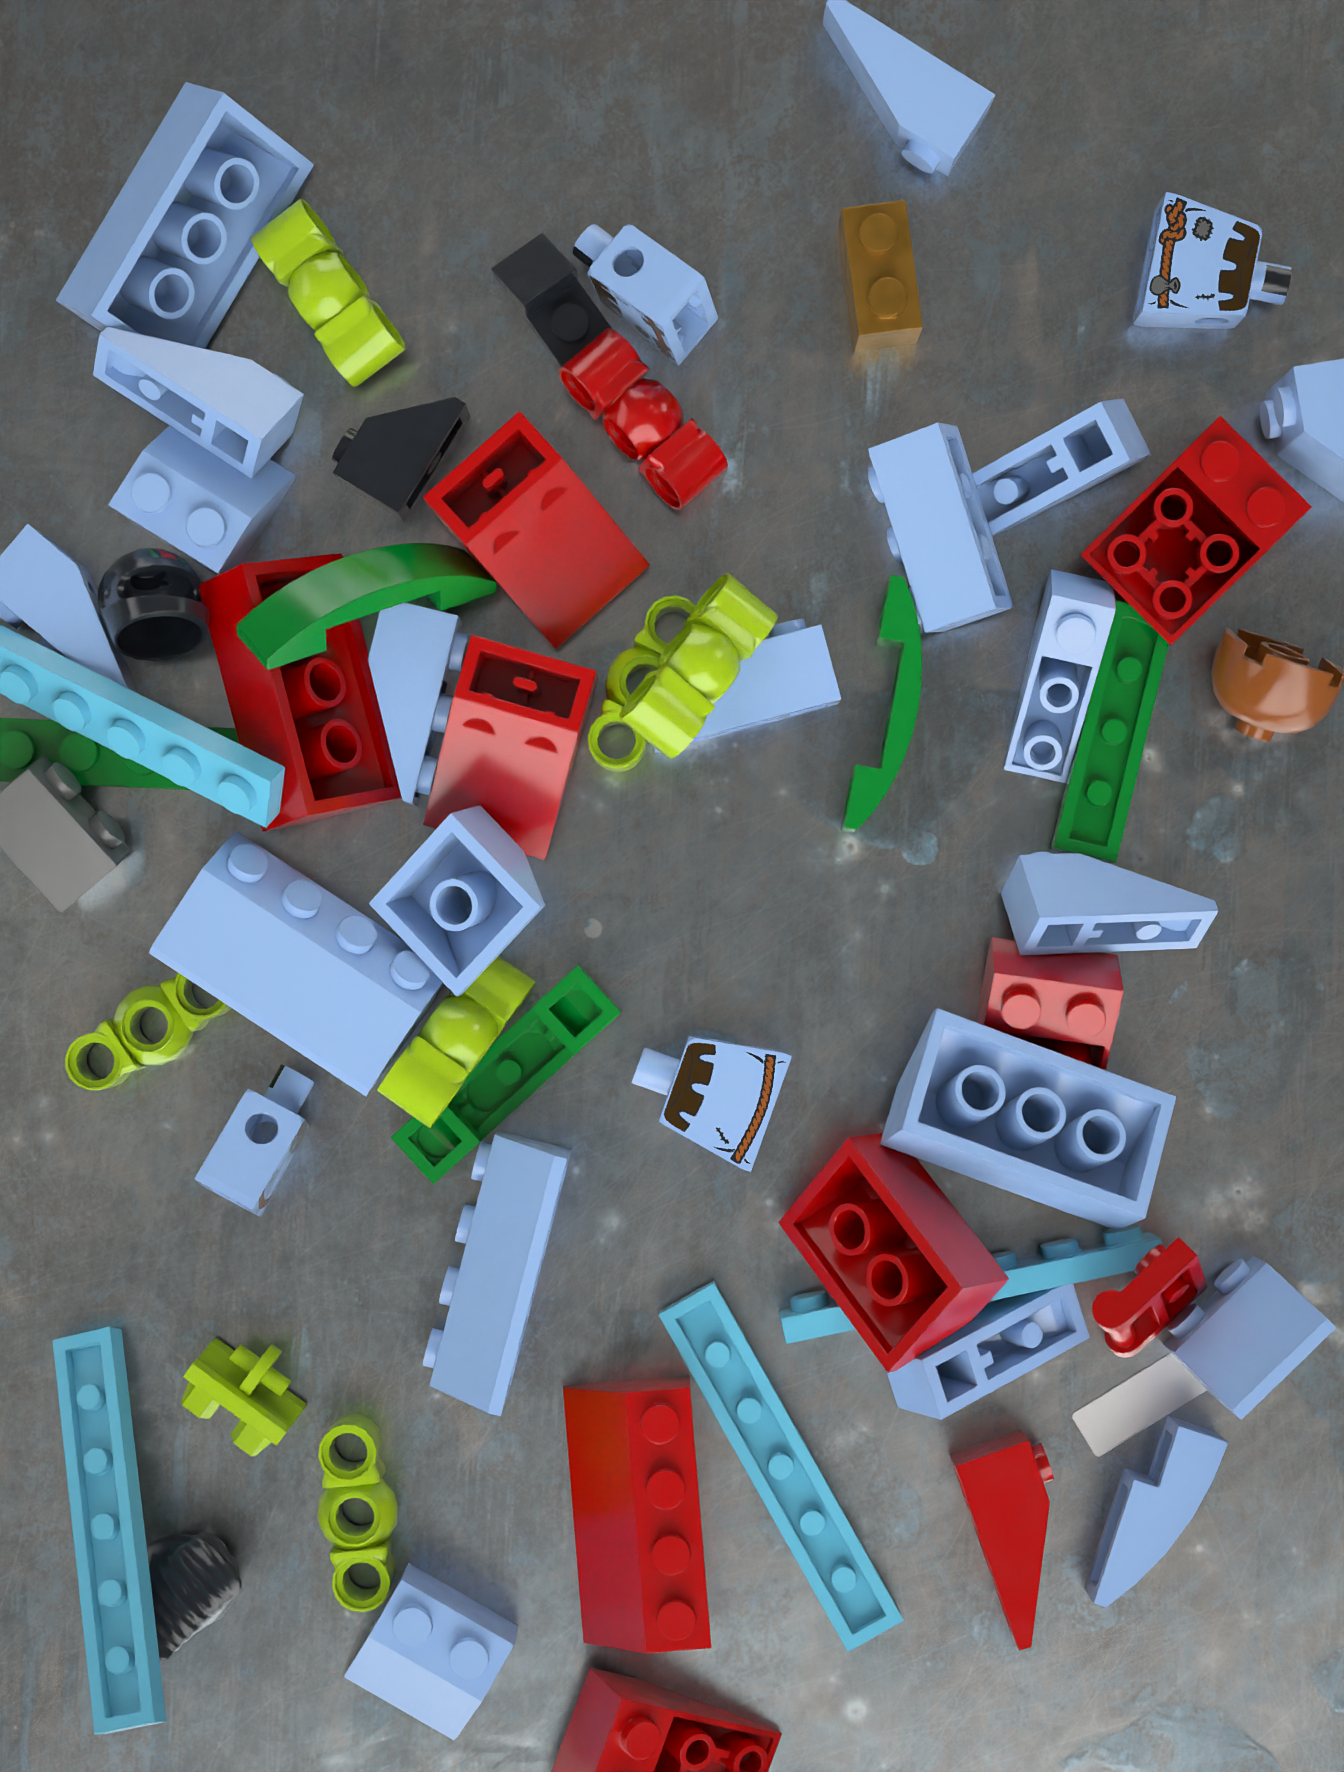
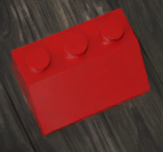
[778,1133,1009,1373]

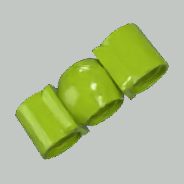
[250,199,407,387]
[619,573,778,759]
[588,595,696,772]
[377,955,536,1128]
[65,973,232,1090]
[317,1414,399,1612]

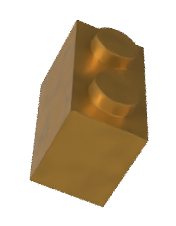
[837,200,923,352]

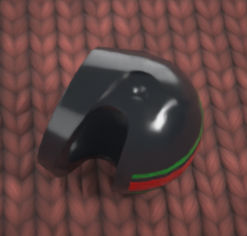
[98,548,210,661]

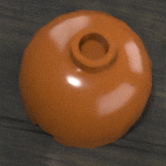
[1211,628,1344,742]

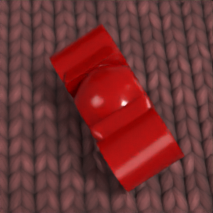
[558,328,728,510]

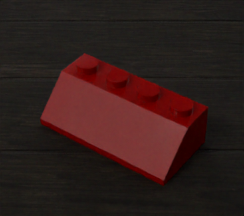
[199,553,402,832]
[563,1375,712,1654]

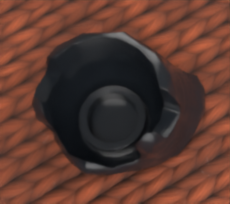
[147,1531,243,1660]

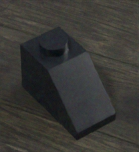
[332,397,470,522]

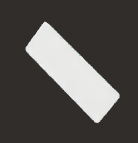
[1072,1353,1207,1457]

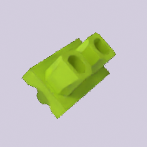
[181,1337,308,1456]

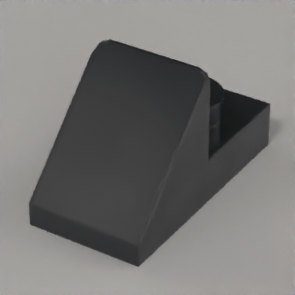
[491,233,612,367]

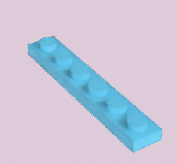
[0,625,285,828]
[778,1225,1162,1344]
[658,1280,904,1652]
[52,1326,167,1734]

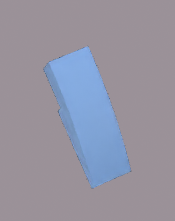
[1084,1416,1228,1607]

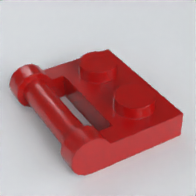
[1091,1237,1208,1358]

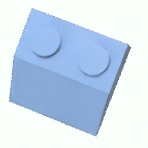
[1260,358,1344,503]
[108,426,297,575]
[369,805,545,996]
[1163,1256,1336,1420]
[344,1563,518,1740]

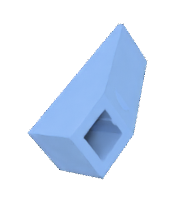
[0,524,139,694]
[1004,569,1116,783]
[368,603,470,806]

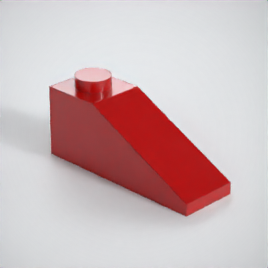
[949,1429,1054,1651]

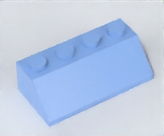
[56,82,314,349]
[149,830,444,1096]
[880,1008,1176,1231]
[423,1130,572,1416]

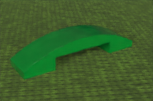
[236,543,496,670]
[840,575,922,833]
[390,965,622,1185]

